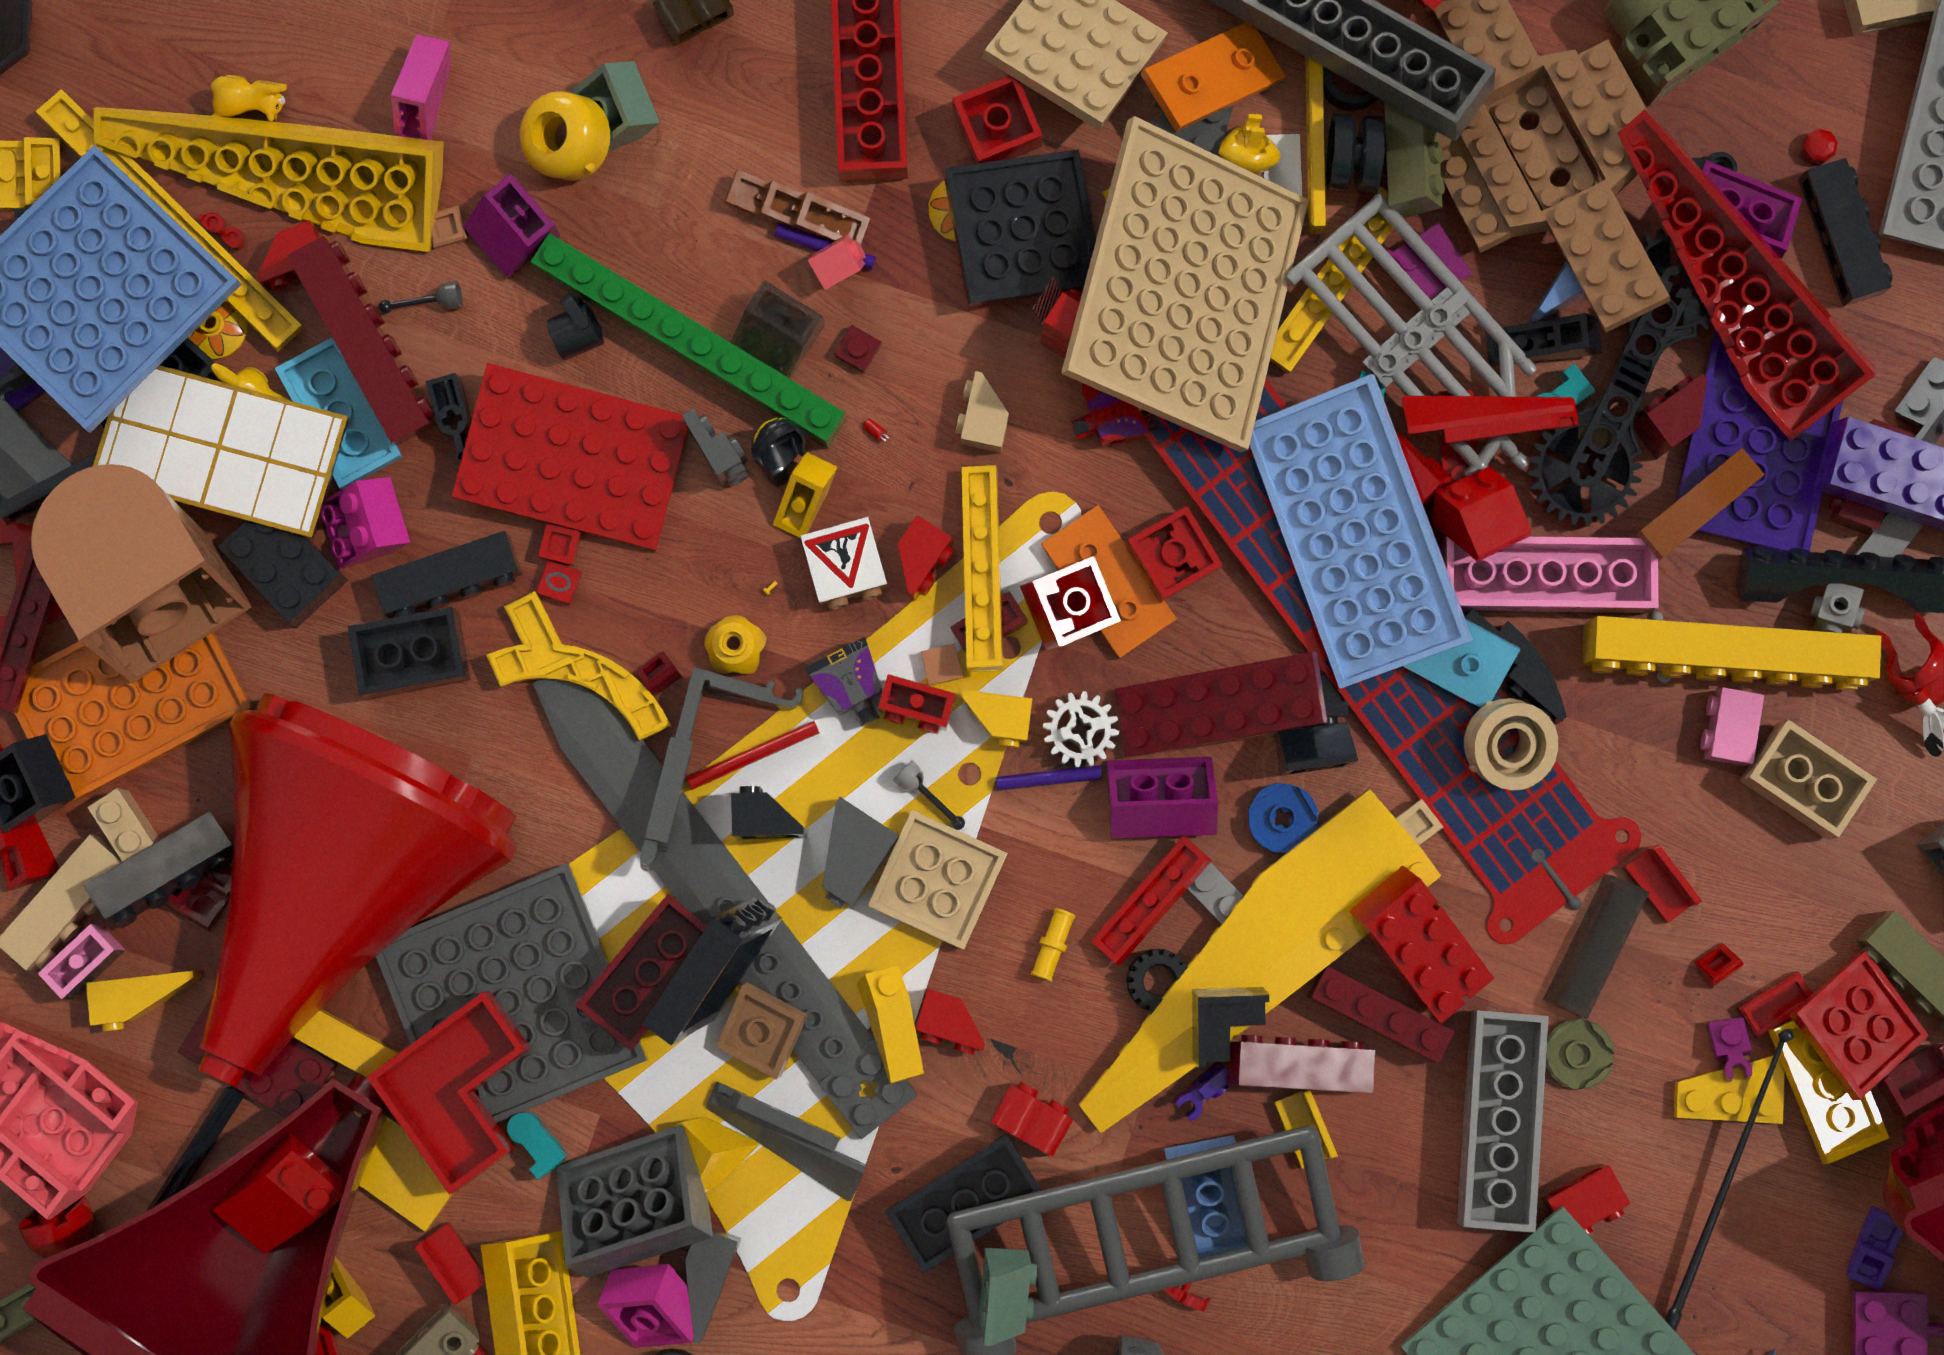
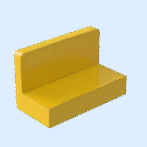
[1273,1089,1338,1169]

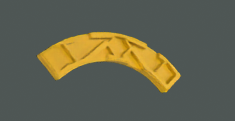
[487,643,672,741]

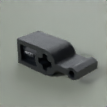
[425,373,472,464]

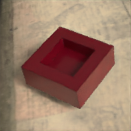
[834,325,882,374]

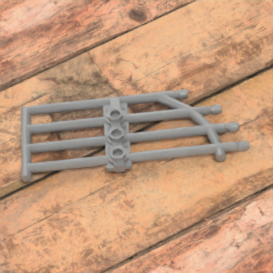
[1284,192,1537,478]

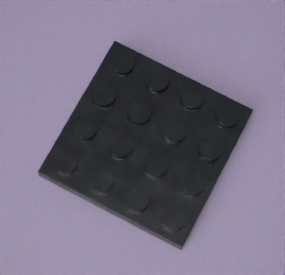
[943,149,1096,306]

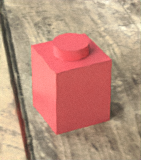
[808,234,865,290]

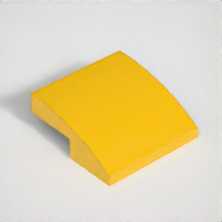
[0,137,60,211]

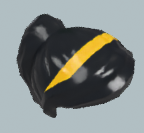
[751,418,807,487]

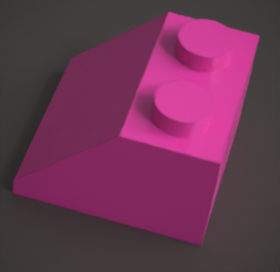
[597,1264,694,1348]

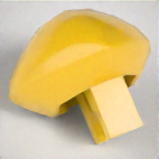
[1218,114,1281,175]

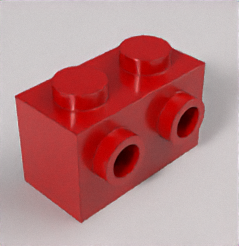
[878,674,956,734]

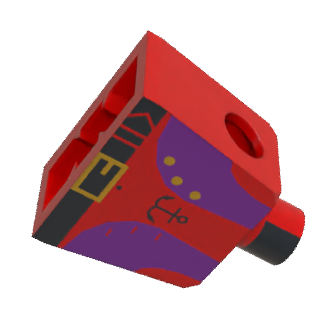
[1070,390,1158,447]

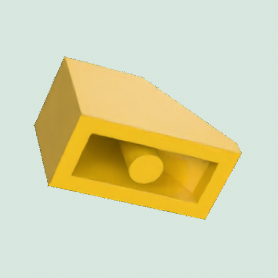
[773,452,838,538]
[962,690,1032,748]
[322,1256,375,1339]

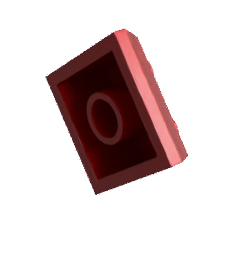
[1431,466,1532,562]
[1020,556,1120,650]

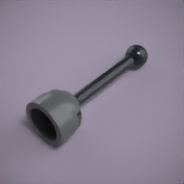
[378,280,463,314]

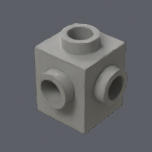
[1810,582,1865,634]

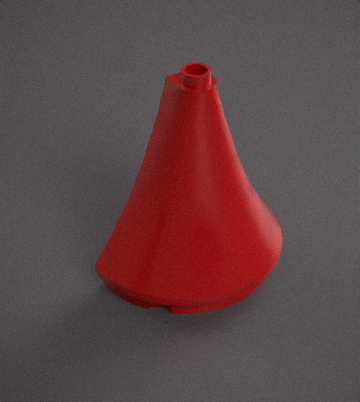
[197,693,517,1088]

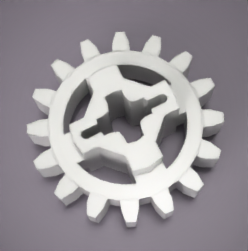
[1043,691,1119,768]

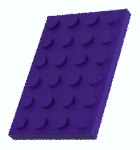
[1675,328,1843,552]

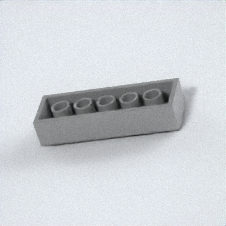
[1457,1010,1549,1233]

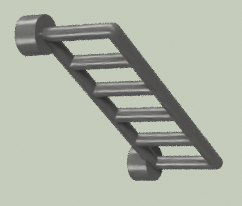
[946,1125,1366,1355]

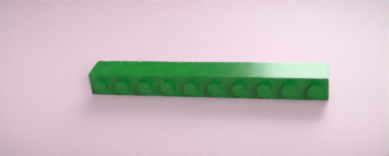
[531,233,846,448]

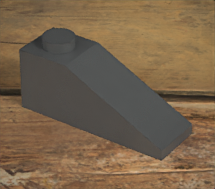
[683,1227,741,1344]

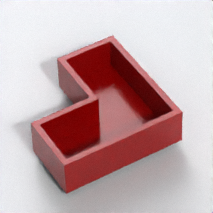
[367,991,532,1195]

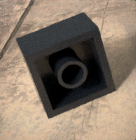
[0,734,76,834]

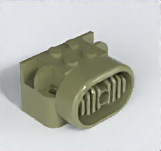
[1603,0,1779,106]

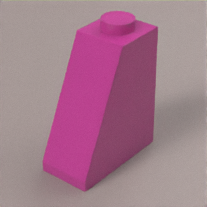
[391,34,451,140]

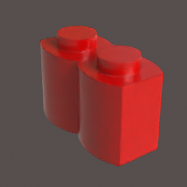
[990,1081,1074,1157]

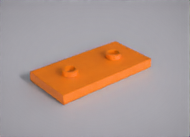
[1140,22,1286,132]
[1041,505,1177,659]

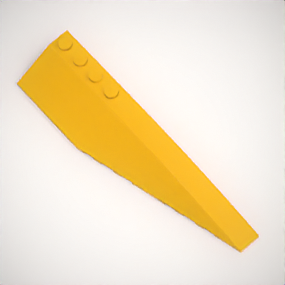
[1078,789,1441,1134]

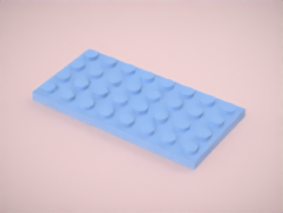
[1250,374,1473,689]

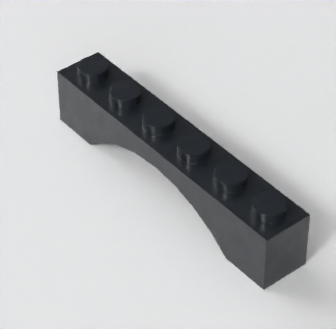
[1736,545,1944,613]

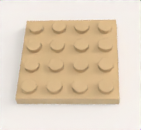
[982,0,1168,130]

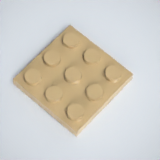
[868,810,1008,950]

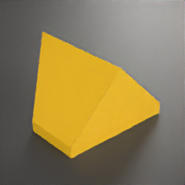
[676,1117,760,1190]

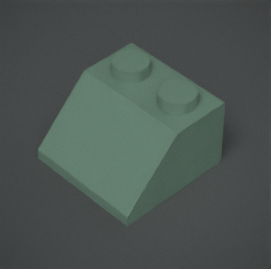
[570,61,660,152]
[979,1248,1037,1346]

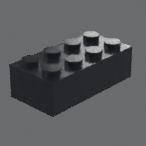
[885,1133,1042,1273]

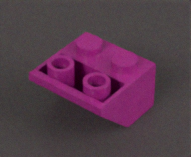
[463,173,560,279]

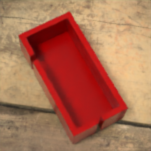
[1349,865,1494,1024]

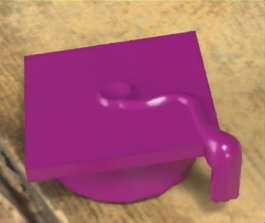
[1386,223,1472,300]

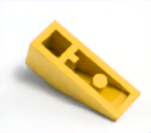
[857,965,924,1084]
[86,971,202,1032]

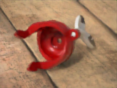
[1875,613,1944,757]

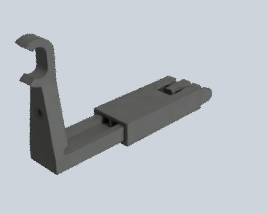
[640,667,803,872]

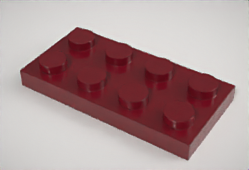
[178,996,338,1118]

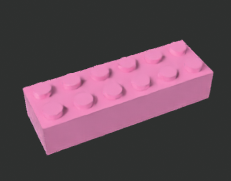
[1440,536,1659,613]

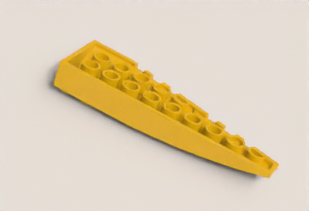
[93,107,444,252]

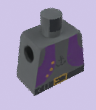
[805,637,882,727]

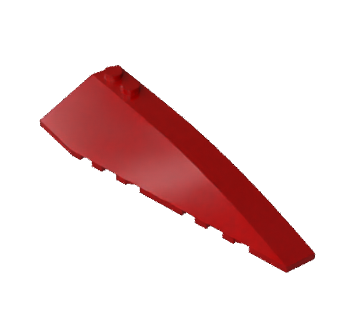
[1617,109,1876,441]

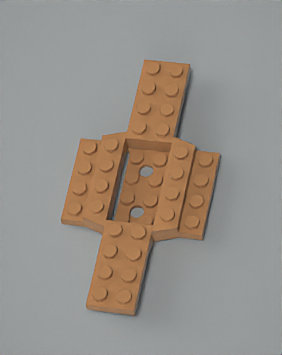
[1433,0,1670,333]

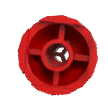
[18,1196,94,1258]

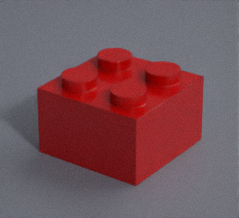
[952,75,1043,164]

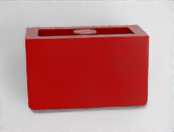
[1622,844,1702,923]
[414,1222,486,1305]

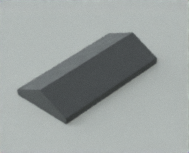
[0,399,73,499]

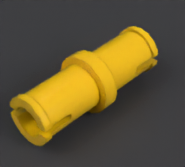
[1031,908,1076,982]

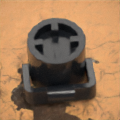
[547,293,604,360]

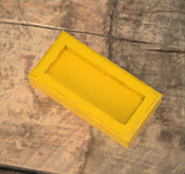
[504,591,562,644]

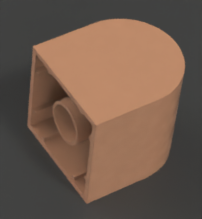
[31,464,252,683]

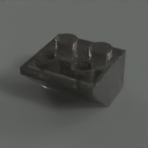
[730,280,825,379]

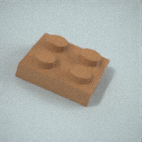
[715,982,808,1080]

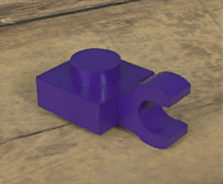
[1174,1062,1229,1121]

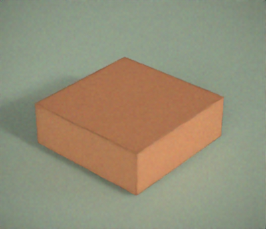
[432,206,469,249]
[921,643,963,686]

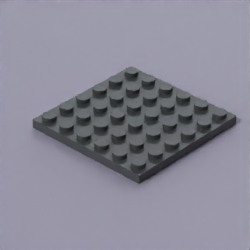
[376,863,648,1123]

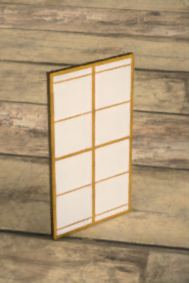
[93,365,349,539]

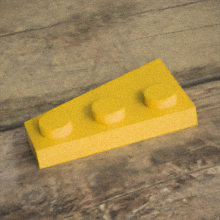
[1674,1055,1785,1124]

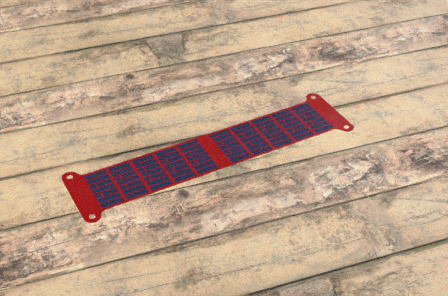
[1082,379,1641,944]

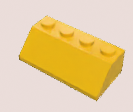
[481,1231,580,1355]

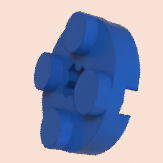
[1247,783,1318,853]

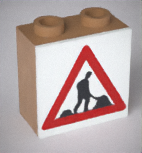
[801,517,888,610]

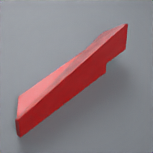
[1402,396,1579,445]
[0,743,60,891]

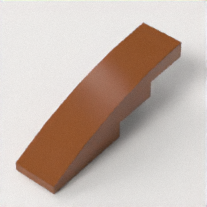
[724,169,870,245]
[1637,448,1765,561]

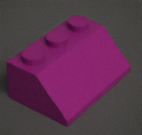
[1701,160,1802,259]
[1107,757,1218,838]

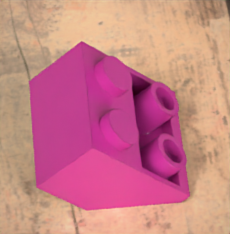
[321,477,410,569]

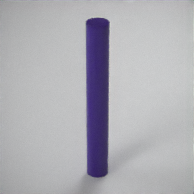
[775,224,876,270]
[996,765,1102,791]

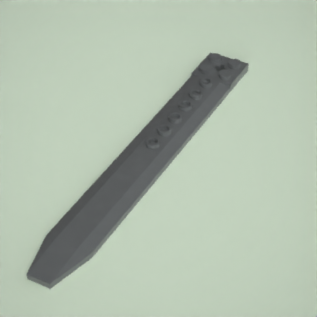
[533,679,918,1139]

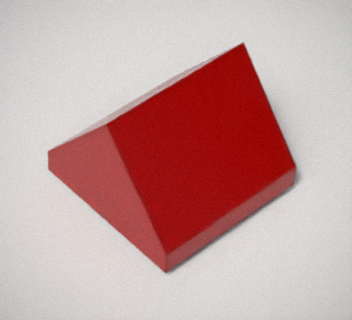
[1694,943,1744,988]

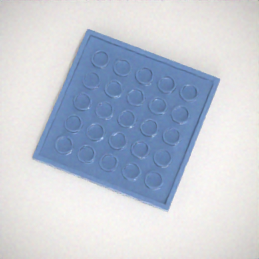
[0,145,241,433]

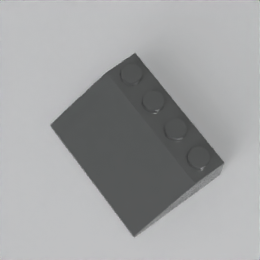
[556,1125,713,1278]

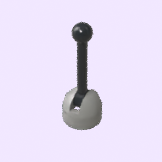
[893,760,965,830]

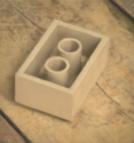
[1739,719,1877,840]

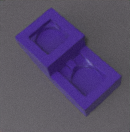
[1846,1206,1903,1291]

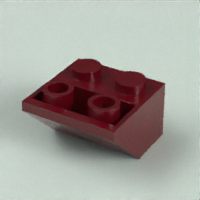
[1633,374,1707,460]

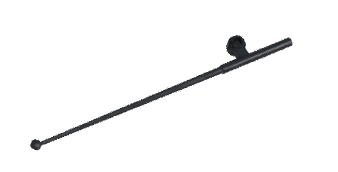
[1665,1029,1794,1355]

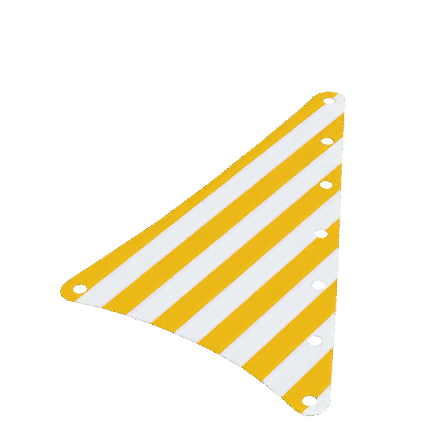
[570,491,1082,1321]

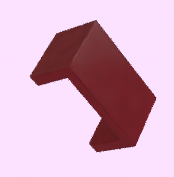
[1877,1044,1944,1117]

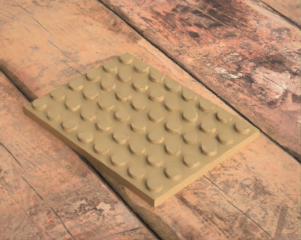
[1061,116,1309,452]

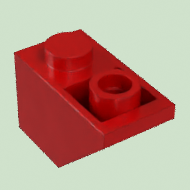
[257,220,320,291]
[898,515,955,601]
[915,989,985,1055]

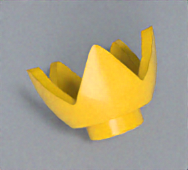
[704,615,767,674]

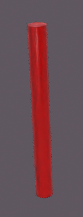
[686,721,820,790]

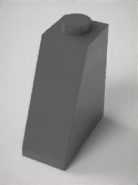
[822,797,899,909]

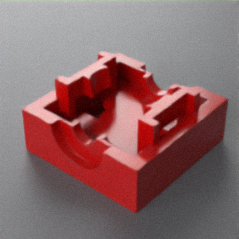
[1125,506,1223,603]

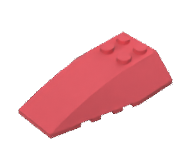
[0,1021,138,1220]

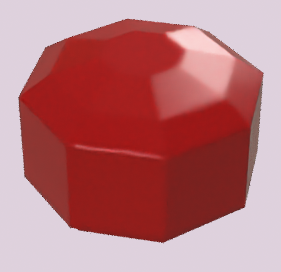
[1801,129,1838,165]

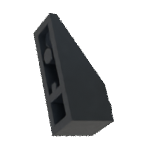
[1486,313,1602,366]

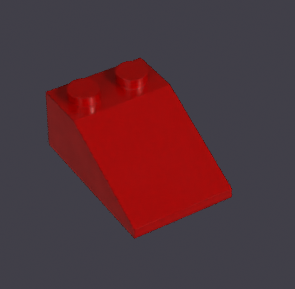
[212,1133,344,1254]

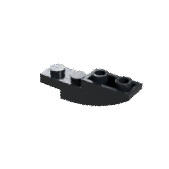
[1464,609,1567,725]

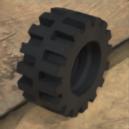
[1126,949,1188,1012]

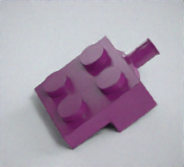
[1851,1290,1944,1355]

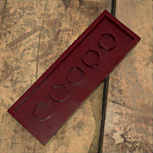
[1115,652,1328,758]

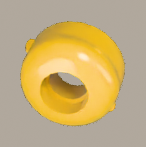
[520,91,610,181]

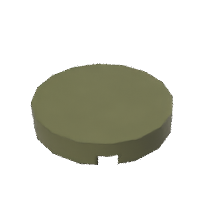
[1545,1019,1614,1090]

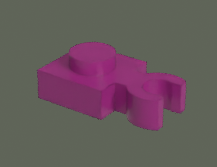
[1706,1017,1752,1083]

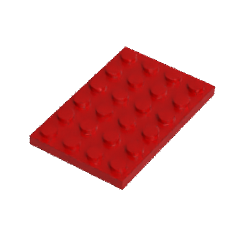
[452,363,688,551]

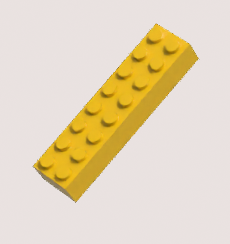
[1581,616,1881,690]

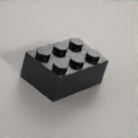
[218,521,349,628]
[348,607,471,699]

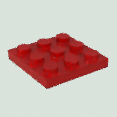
[1789,950,1929,1101]

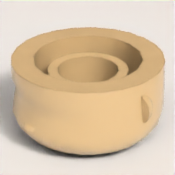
[1464,698,1558,790]

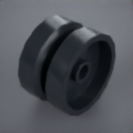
[1326,114,1385,194]

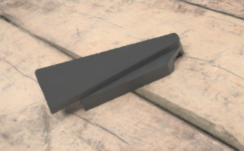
[706,1081,867,1201]

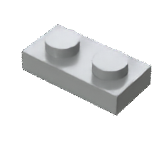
[1187,863,1244,925]

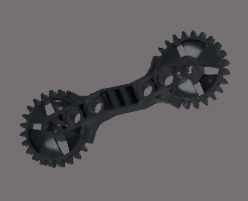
[1526,228,1710,526]

